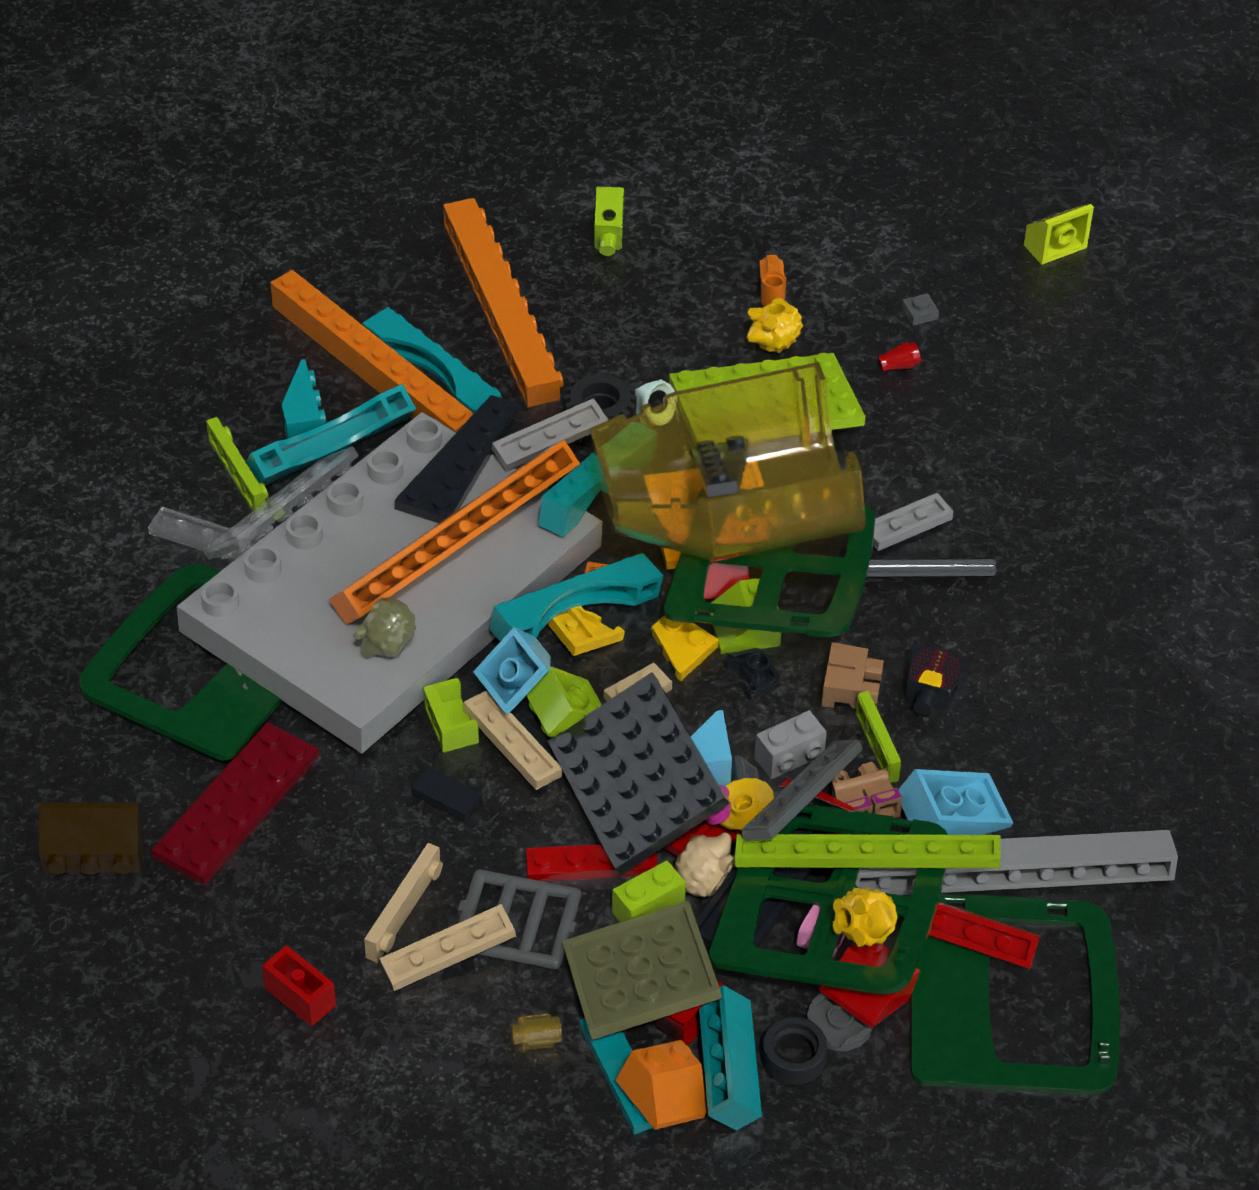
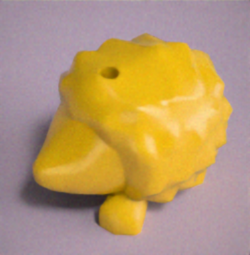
[747,298,803,353]
[832,887,898,947]

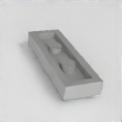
[873,493,954,551]

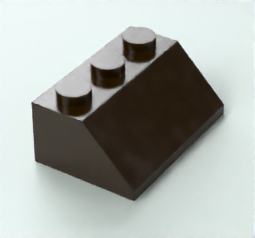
[39,802,144,875]

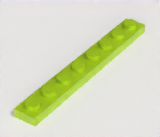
[735,834,1001,868]

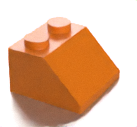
[616,1040,707,1130]

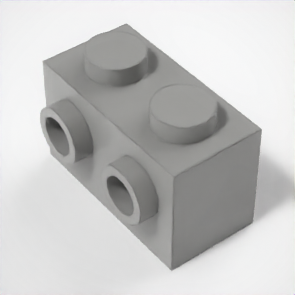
[754,710,827,779]

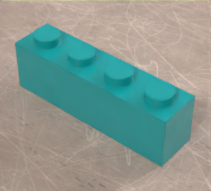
[699,985,762,1131]

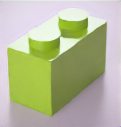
[612,860,686,922]

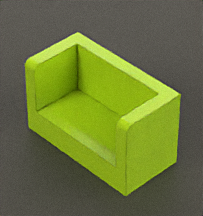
[423,678,479,753]

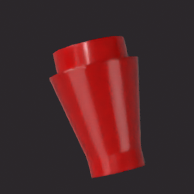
[877,341,921,372]

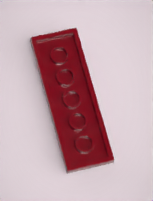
[151,722,319,886]

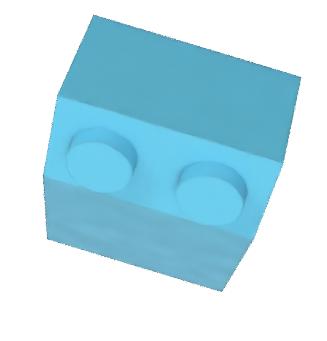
[898,769,1014,835]

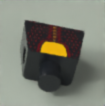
[906,642,971,715]

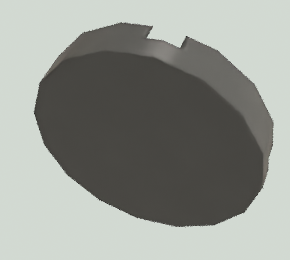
[807,992,873,1051]

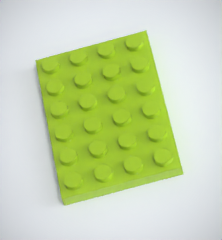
[669,353,865,446]

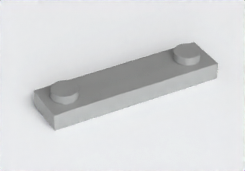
[492,398,608,471]

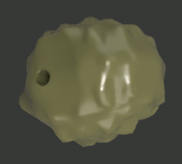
[353,597,416,659]

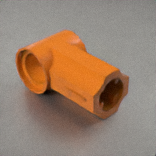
[759,255,786,306]

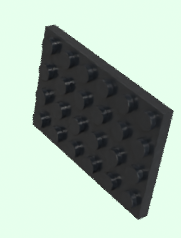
[548,672,730,875]

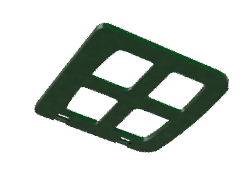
[664,490,875,637]
[709,805,948,994]

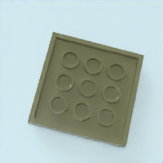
[562,900,722,1040]

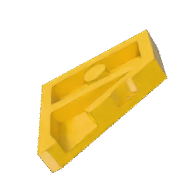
[547,606,625,656]
[652,615,719,681]

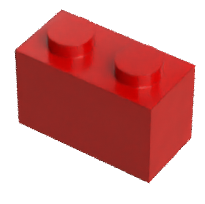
[262,945,336,1027]

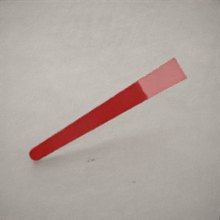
[779,779,855,811]

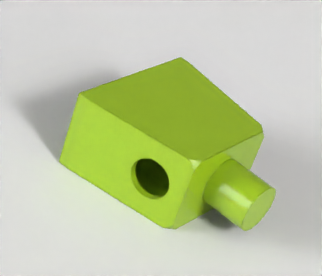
[595,187,624,256]

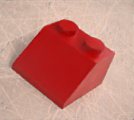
[819,943,920,1028]

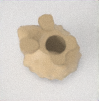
[674,833,735,897]

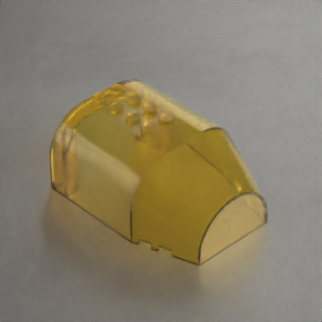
[590,362,865,562]

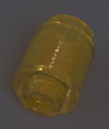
[511,1013,562,1051]

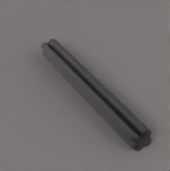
[867,559,997,577]

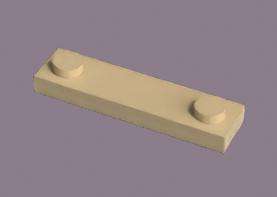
[463,690,562,790]
[364,843,443,963]
[380,904,516,991]

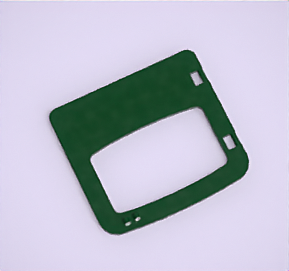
[80,564,283,761]
[911,893,1120,1095]

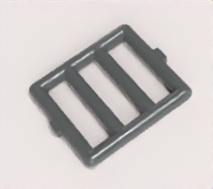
[458,869,582,970]

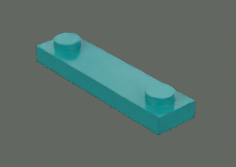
[579,1018,653,1134]

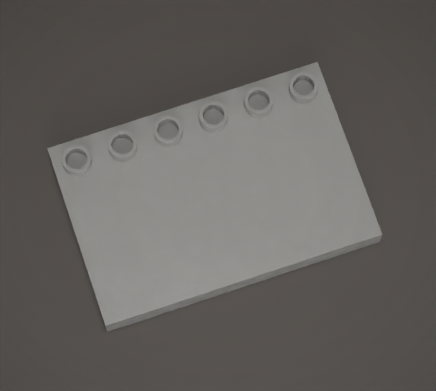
[177,412,602,753]

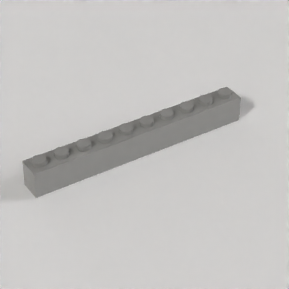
[856,830,1178,895]

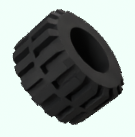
[564,372,637,448]

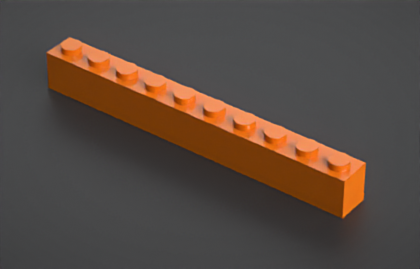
[443,198,564,408]
[270,270,474,432]
[329,439,580,625]

